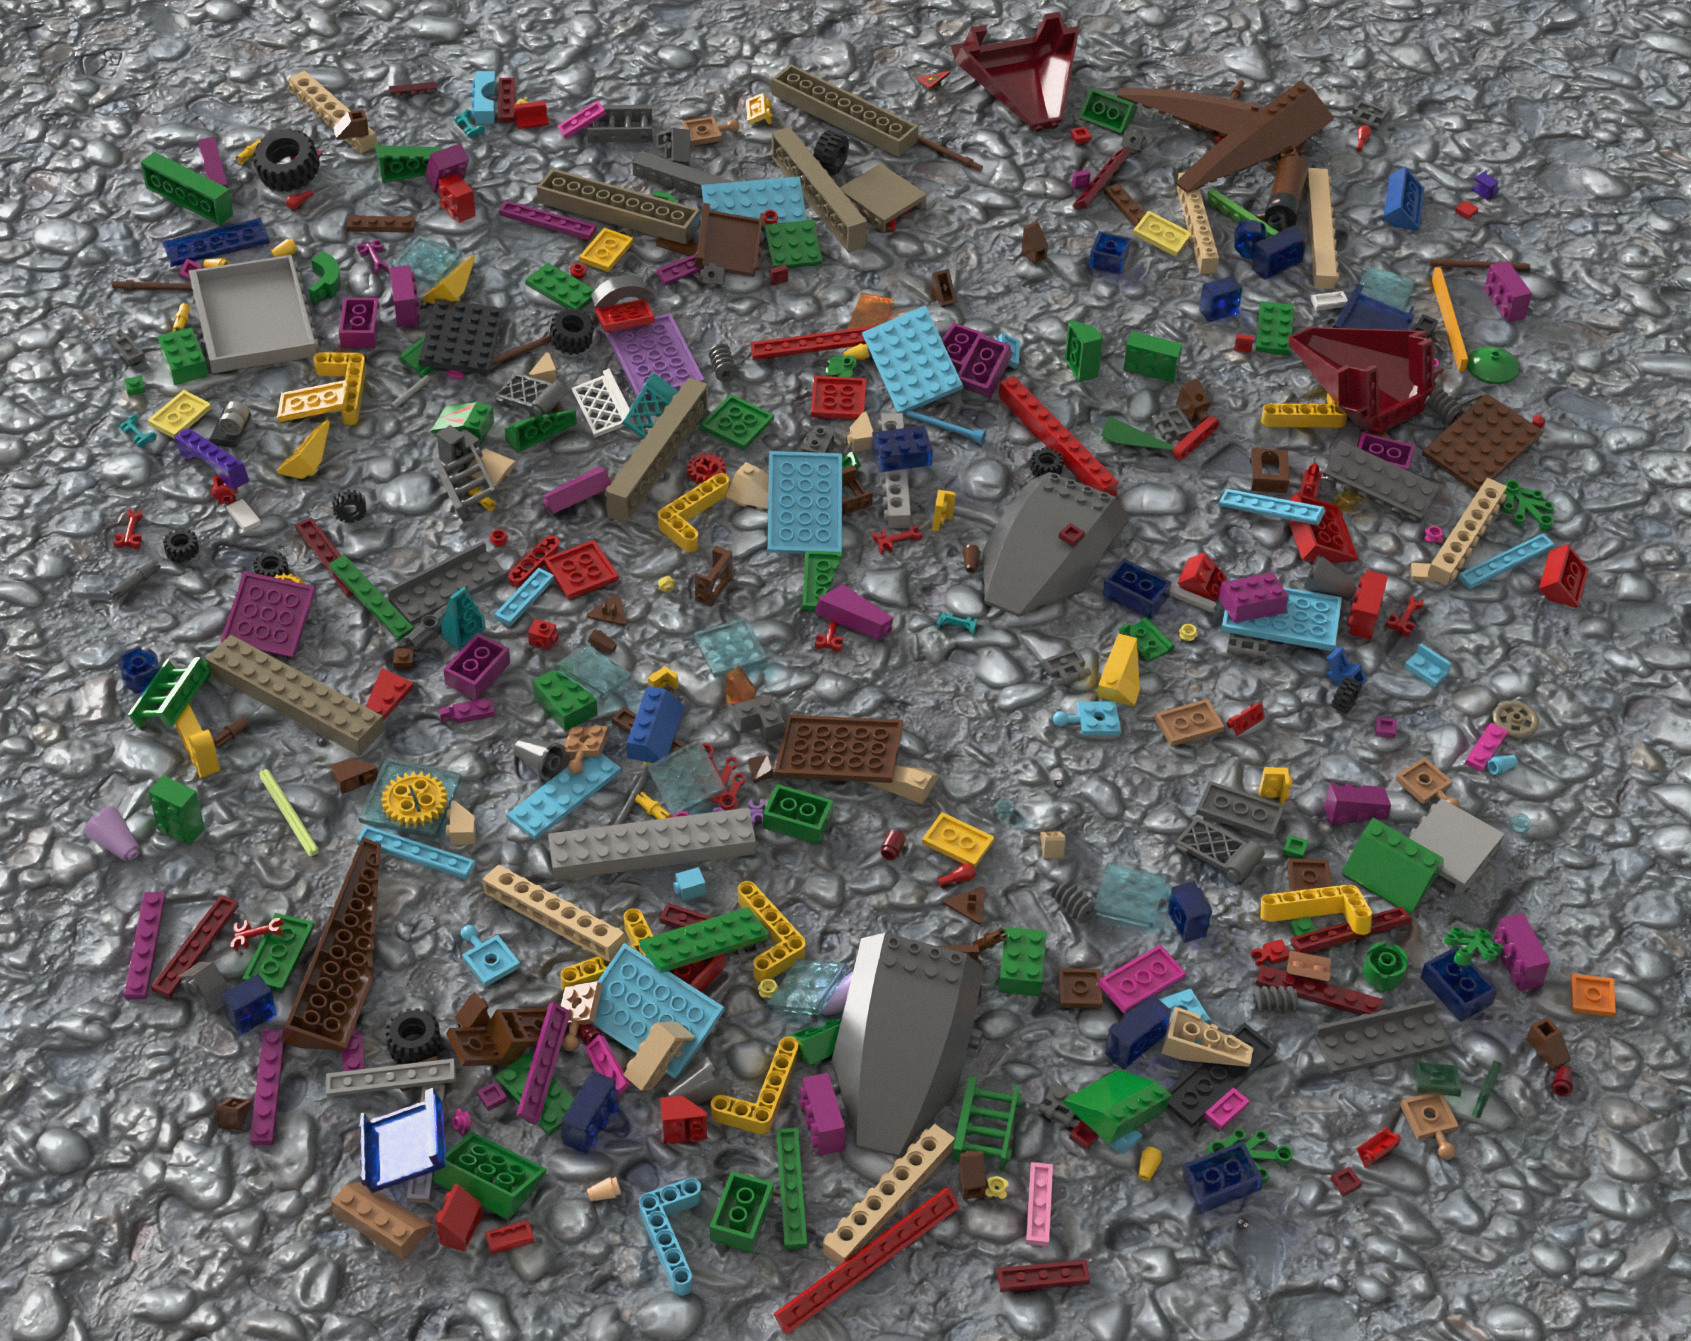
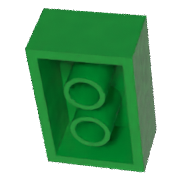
[158,328,208,385]
[1123,331,1183,383]
[532,664,598,732]
[148,775,205,845]
[763,784,833,845]
[999,927,1046,996]
[710,1171,774,1253]

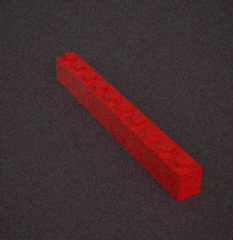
[999,376,1118,497]

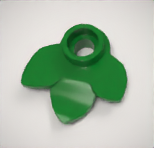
[825,356,857,378]

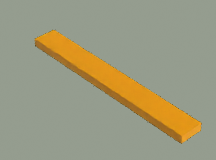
[1432,267,1468,372]

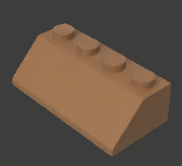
[331,1181,432,1260]

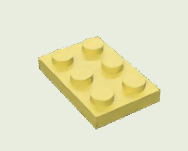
[1132,210,1192,257]
[148,390,212,439]

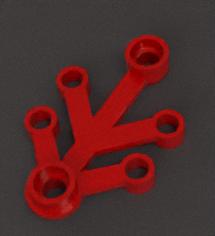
[689,743,745,811]

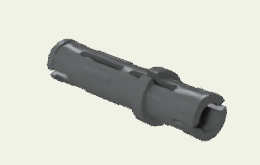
[109,558,161,600]

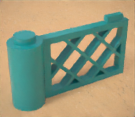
[622,372,679,439]

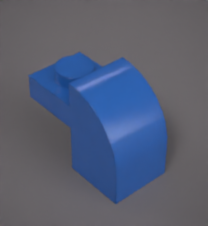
[1326,648,1368,686]

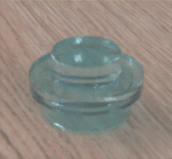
[1510,813,1531,832]

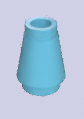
[1487,755,1518,776]

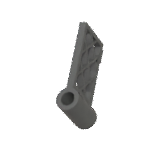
[494,373,568,416]
[1175,817,1265,882]

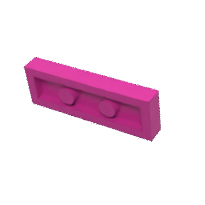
[557,101,607,139]
[1465,723,1508,773]
[584,1035,631,1098]

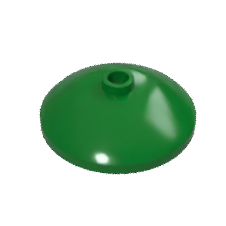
[1467,346,1519,384]

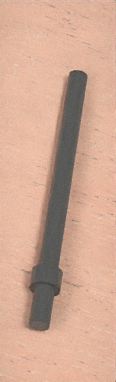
[614,765,655,825]

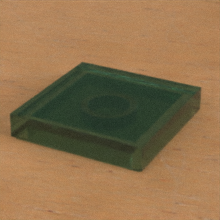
[1472,1060,1502,1119]
[1413,1062,1462,1097]

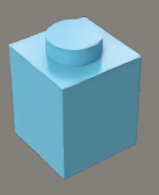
[673,867,706,901]

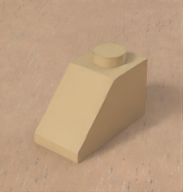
[847,412,875,452]

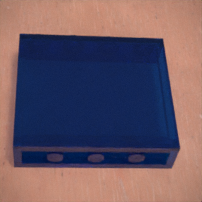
[1333,284,1415,330]
[359,1088,446,1193]

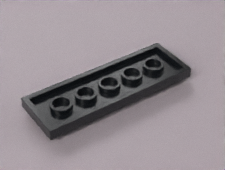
[1167,1022,1277,1128]

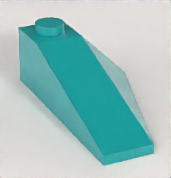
[441,587,486,651]

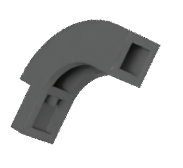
[591,275,655,307]

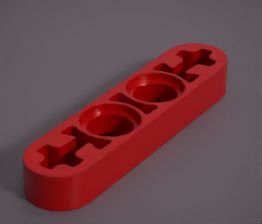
[1172,415,1220,461]
[509,536,560,588]

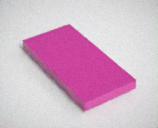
[1098,945,1187,1014]

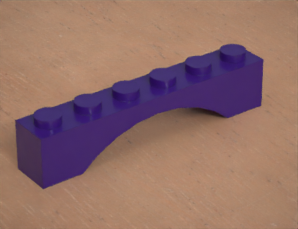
[174,428,249,490]

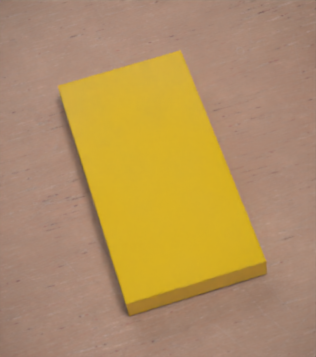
[277,380,350,422]

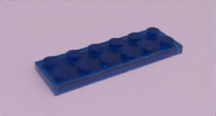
[162,218,270,267]

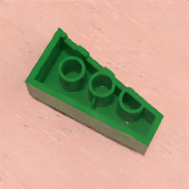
[375,145,442,183]

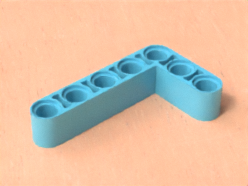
[639,1178,701,1296]

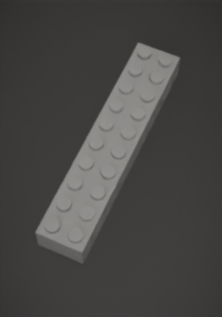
[548,808,756,881]

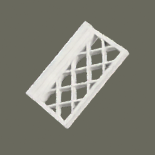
[571,369,635,438]

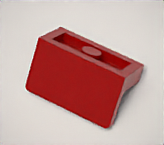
[514,101,549,129]

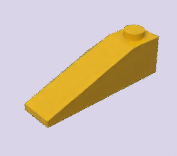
[421,255,475,304]
[276,419,330,479]
[1098,634,1140,707]

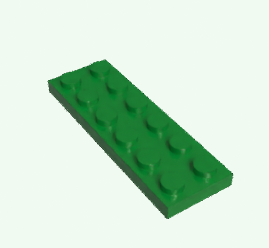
[640,907,769,973]

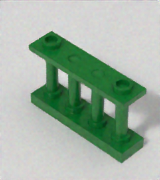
[128,657,210,729]
[952,1076,1023,1170]

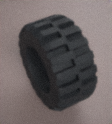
[253,129,320,192]

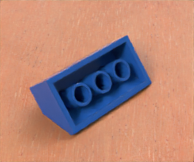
[1384,166,1424,231]
[627,686,685,765]

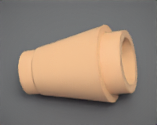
[587,1177,621,1202]

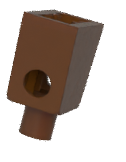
[1176,378,1210,423]

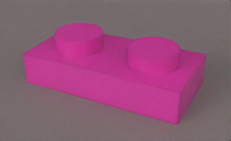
[1204,1087,1250,1131]

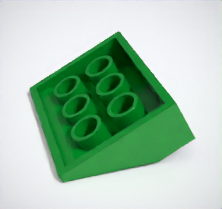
[1341,818,1444,915]
[1062,1069,1172,1145]
[433,1132,547,1219]

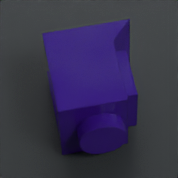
[1472,170,1499,200]

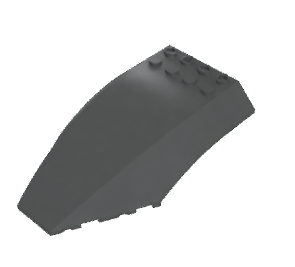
[982,472,1129,617]
[831,933,984,1157]

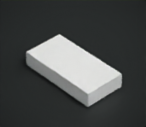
[1310,291,1349,311]
[226,499,261,532]

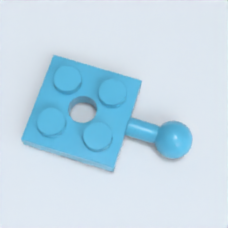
[1053,701,1121,736]
[461,925,520,987]
[1153,989,1210,1044]

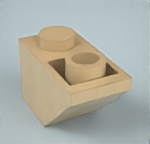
[446,801,476,845]

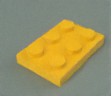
[579,228,634,272]
[922,812,994,868]

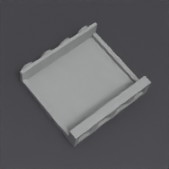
[1408,798,1504,896]

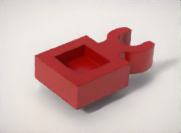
[1251,939,1289,966]

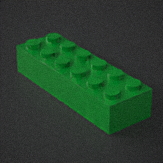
[141,152,233,225]

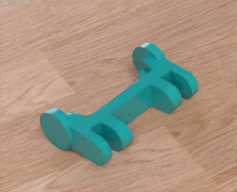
[454,109,485,138]
[120,414,157,447]
[937,611,978,636]

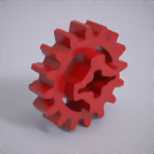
[687,452,726,485]

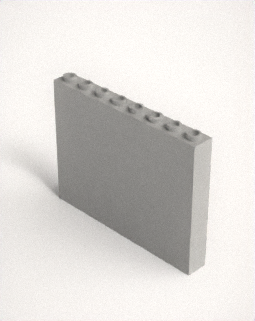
[189,255,319,373]

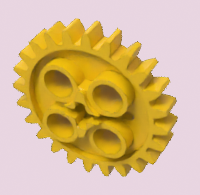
[381,771,448,828]

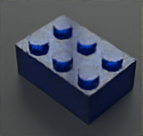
[1252,225,1307,280]
[871,425,933,473]
[1102,558,1172,619]
[1420,946,1498,1022]
[1105,995,1172,1070]
[561,1070,619,1154]
[1183,1141,1262,1213]

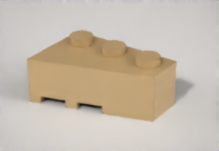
[623,1022,696,1091]

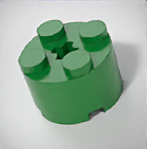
[1362,942,1408,993]

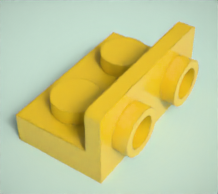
[746,93,773,125]
[932,490,956,532]
[1259,767,1292,805]

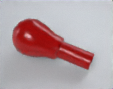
[1356,125,1372,152]
[285,190,313,210]
[937,864,976,887]

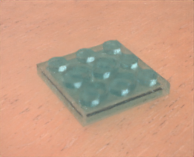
[391,236,462,286]
[1353,266,1416,315]
[693,618,767,678]
[554,644,632,700]
[647,738,726,816]
[1093,862,1167,928]
[767,959,849,1015]

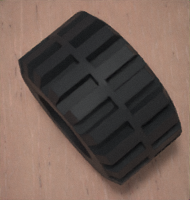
[813,130,849,175]
[549,308,594,355]
[385,1008,441,1064]

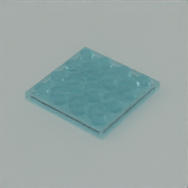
[358,757,462,839]

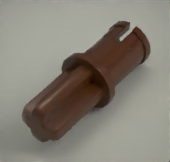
[212,717,249,747]
[972,928,1008,952]

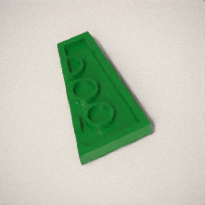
[802,551,843,611]

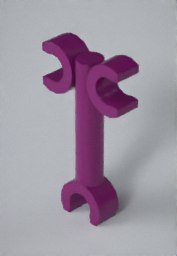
[357,239,388,274]

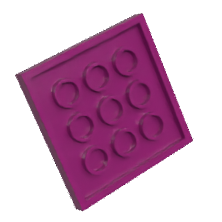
[221,571,316,659]

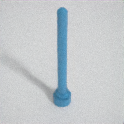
[906,410,986,445]

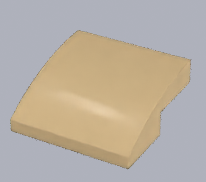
[468,448,516,487]

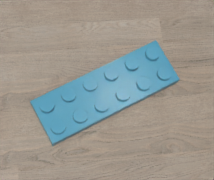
[507,754,621,840]

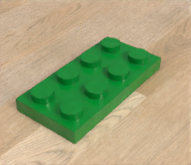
[525,263,595,311]
[1255,301,1294,356]
[242,913,315,993]
[495,1052,583,1136]

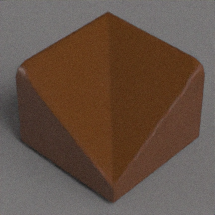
[748,755,773,782]

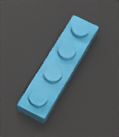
[494,568,554,627]

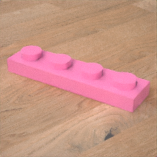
[1026,1162,1053,1246]

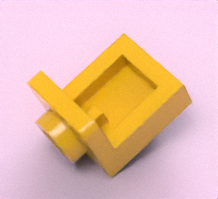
[648,666,679,690]

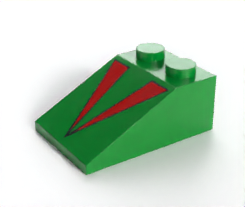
[431,402,495,445]

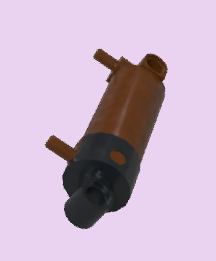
[1254,146,1309,235]

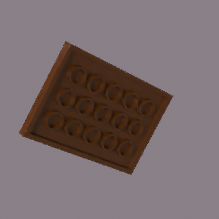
[1422,393,1544,493]
[774,715,904,783]

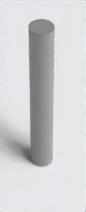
[390,375,431,410]

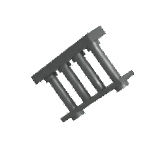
[587,105,653,143]
[433,442,501,520]

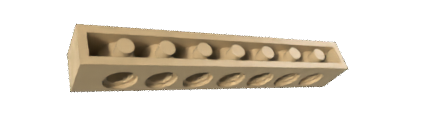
[288,71,377,154]
[1176,172,1219,274]
[1427,478,1507,586]
[482,865,625,962]
[823,1124,955,1265]

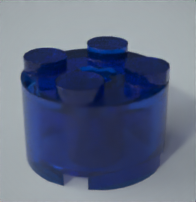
[1234,220,1268,259]
[118,647,160,694]

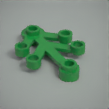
[1502,480,1554,531]
[1444,927,1503,966]
[1207,1128,1293,1183]

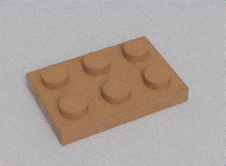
[1155,699,1225,747]

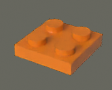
[1570,974,1616,1018]

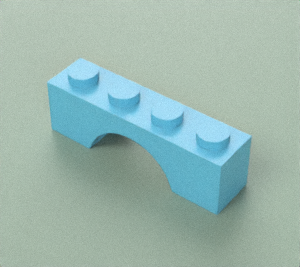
[471,71,496,124]

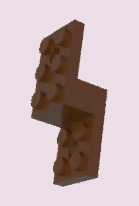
[446,1008,564,1066]

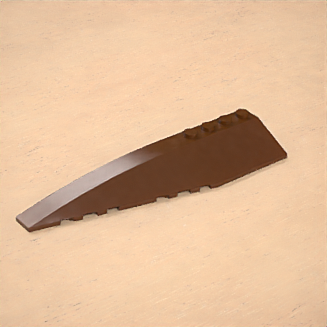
[1175,81,1334,193]
[1117,88,1304,156]
[280,837,381,1051]

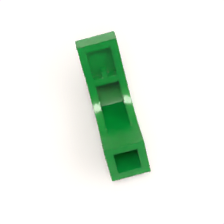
[309,251,341,304]

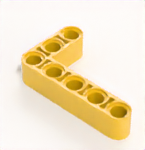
[314,352,366,425]
[1261,392,1348,428]
[658,473,729,552]
[174,703,220,778]
[738,881,806,982]
[1260,885,1372,935]
[560,909,653,991]
[711,1036,798,1135]

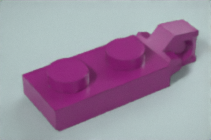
[439,697,495,724]
[342,1027,365,1071]

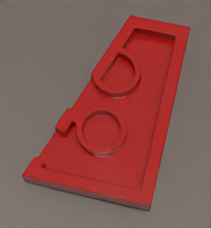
[365,668,414,721]

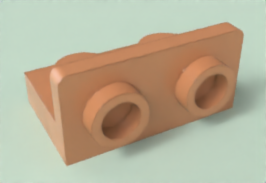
[1286,951,1331,981]

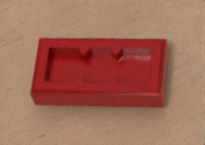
[485,1220,535,1255]

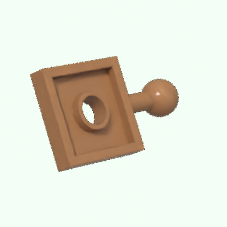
[682,116,739,146]
[564,725,610,775]
[1395,757,1460,808]
[561,981,603,1052]
[1400,1091,1459,1160]

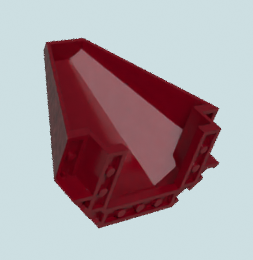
[950,11,1080,132]
[1288,327,1444,433]

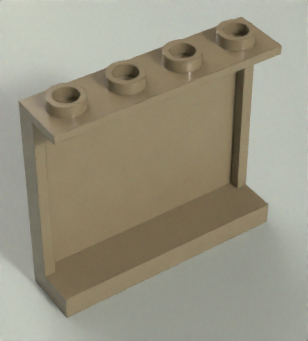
[840,163,927,233]

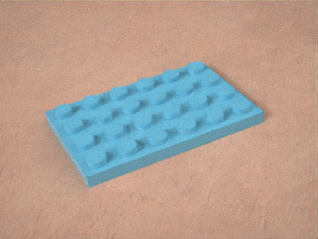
[701,176,807,242]
[862,305,963,414]
[767,451,842,554]
[1221,578,1342,651]
[592,943,725,1081]

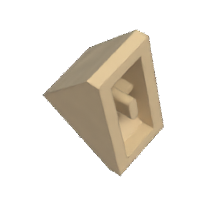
[529,352,557,387]
[1040,831,1066,858]

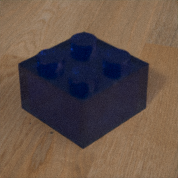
[1089,231,1131,274]
[1199,275,1243,322]
[1167,881,1212,943]
[221,974,277,1036]

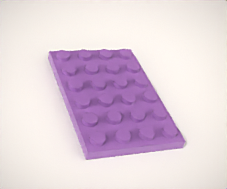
[605,313,704,399]

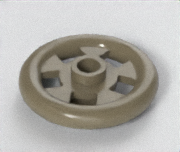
[1493,701,1539,739]

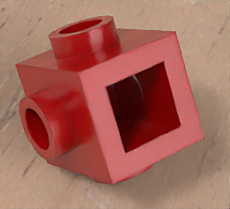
[211,476,239,505]
[528,619,559,650]

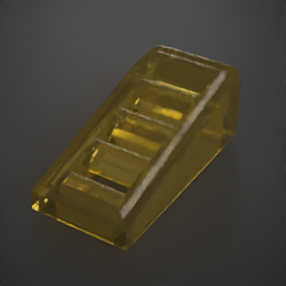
[1334,489,1364,514]

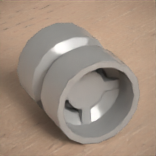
[219,401,249,435]

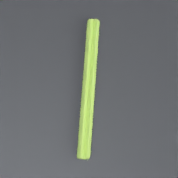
[259,769,319,857]

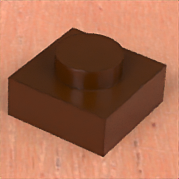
[393,648,414,668]

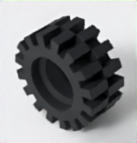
[1030,447,1064,477]
[332,489,366,523]
[163,528,199,563]
[253,551,289,577]
[1331,677,1362,714]

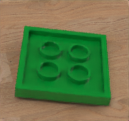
[764,219,822,268]
[700,394,774,450]

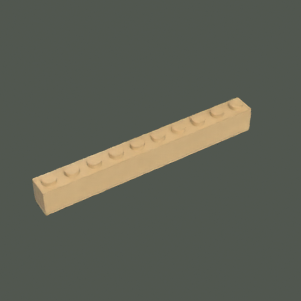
[1306,168,1339,289]

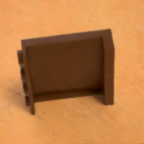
[694,203,765,277]

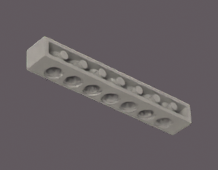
[878,413,911,528]

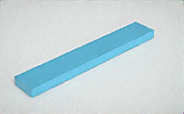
[1219,489,1325,525]
[1458,533,1555,590]
[356,825,476,880]

